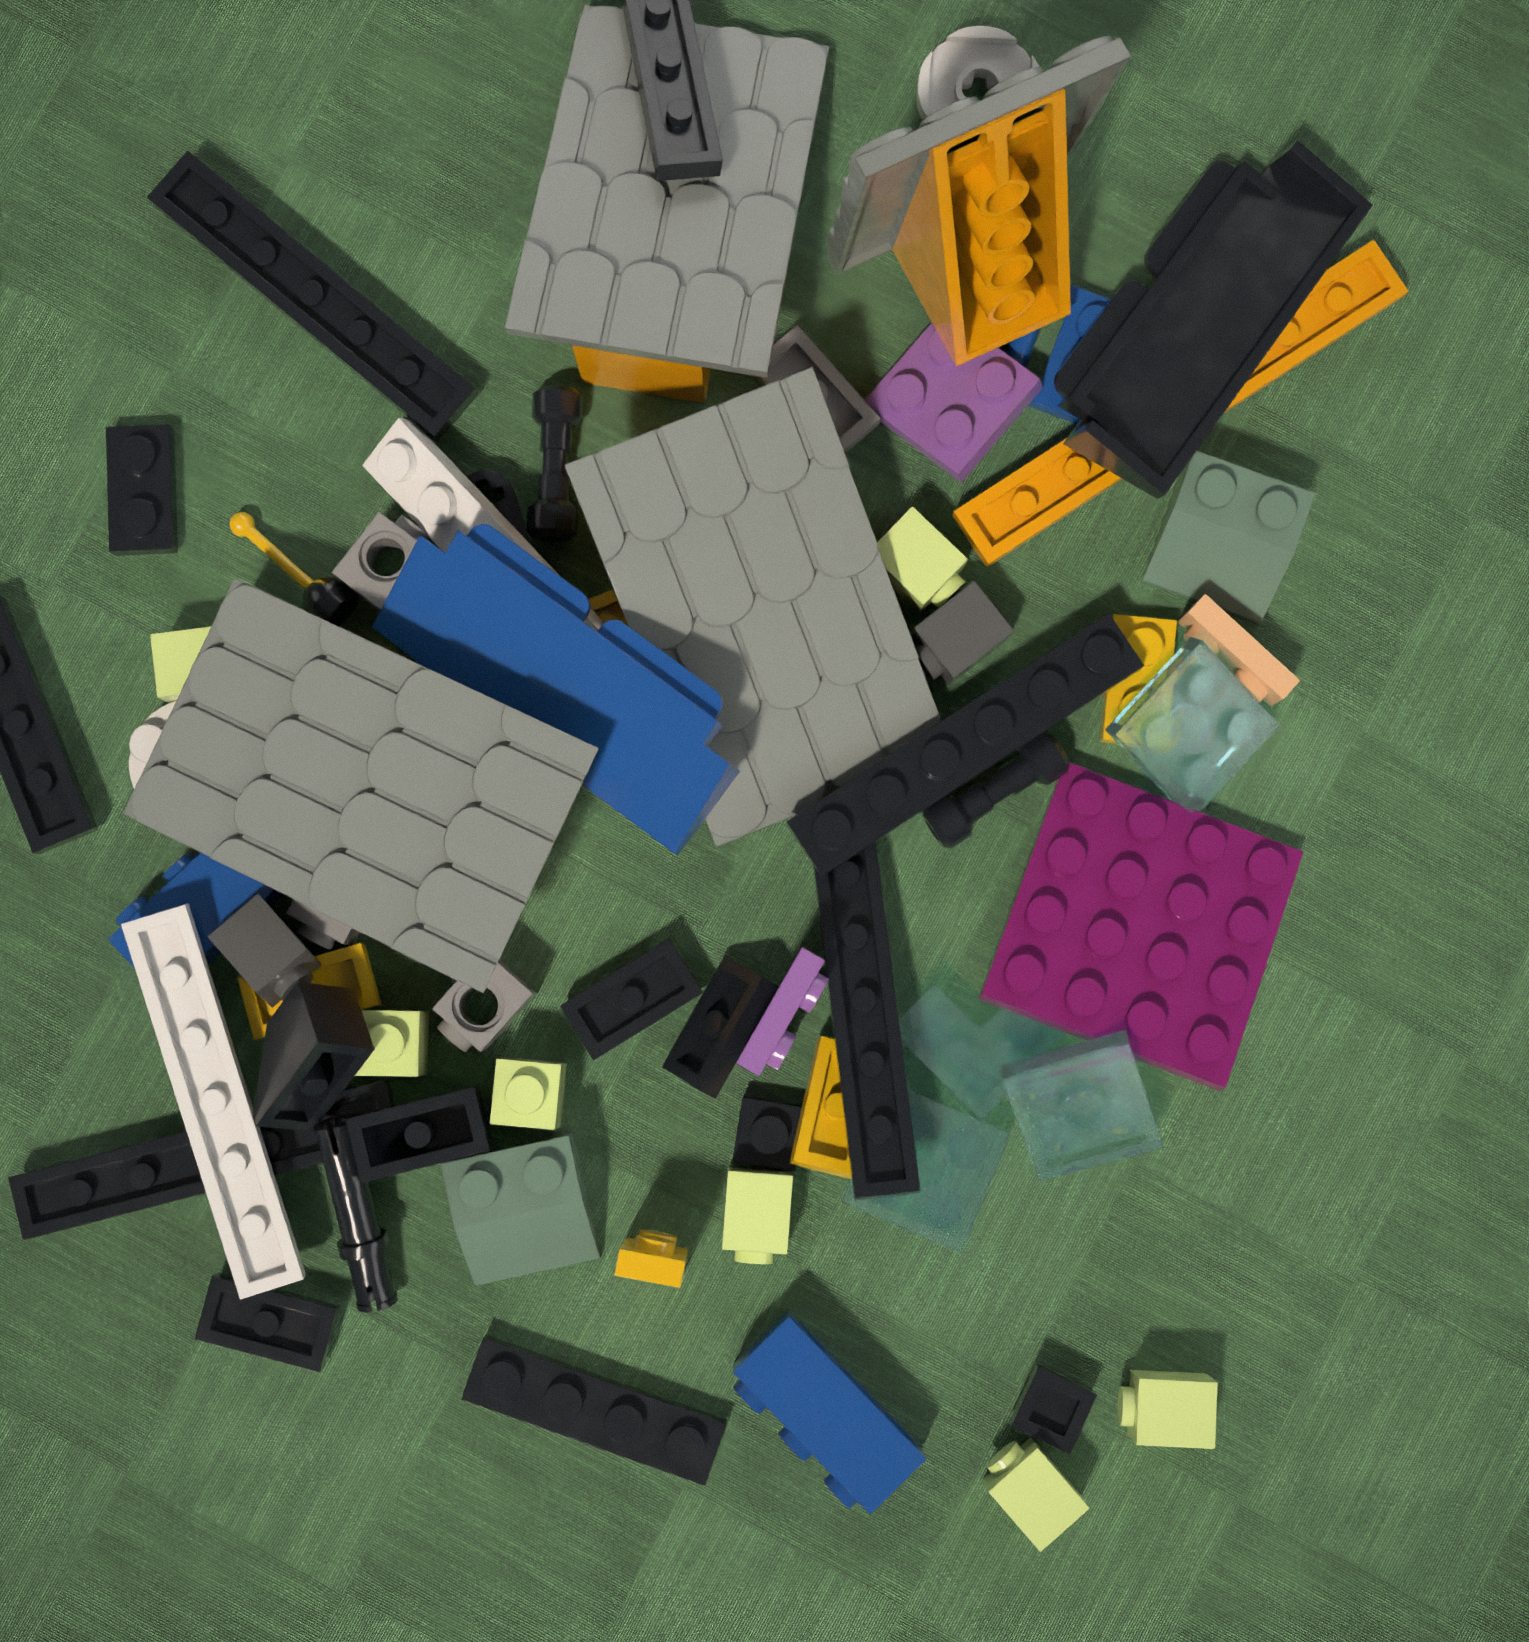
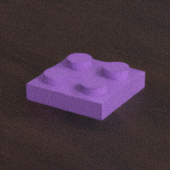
[865,323,1042,483]
[736,947,829,1076]

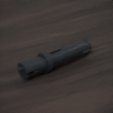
[313,1115,398,1313]

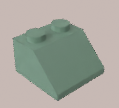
[1141,451,1316,624]
[441,1132,601,1286]

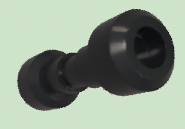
[527,385,583,542]
[922,731,1070,849]

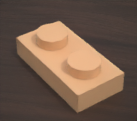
[1178,594,1300,707]

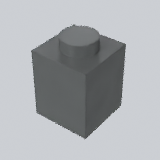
[911,581,1014,686]
[208,894,321,1008]

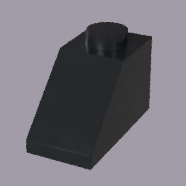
[253,981,375,1131]
[345,1084,494,1183]

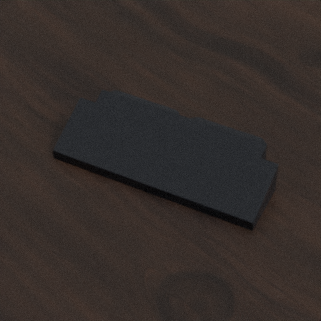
[1054,140,1373,499]

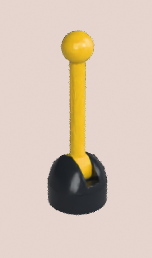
[229,512,359,627]

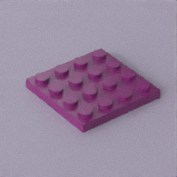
[978,763,1304,1091]

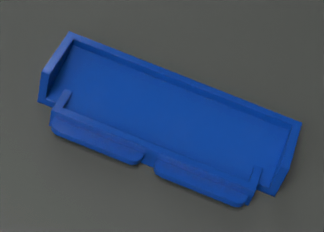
[372,524,740,855]

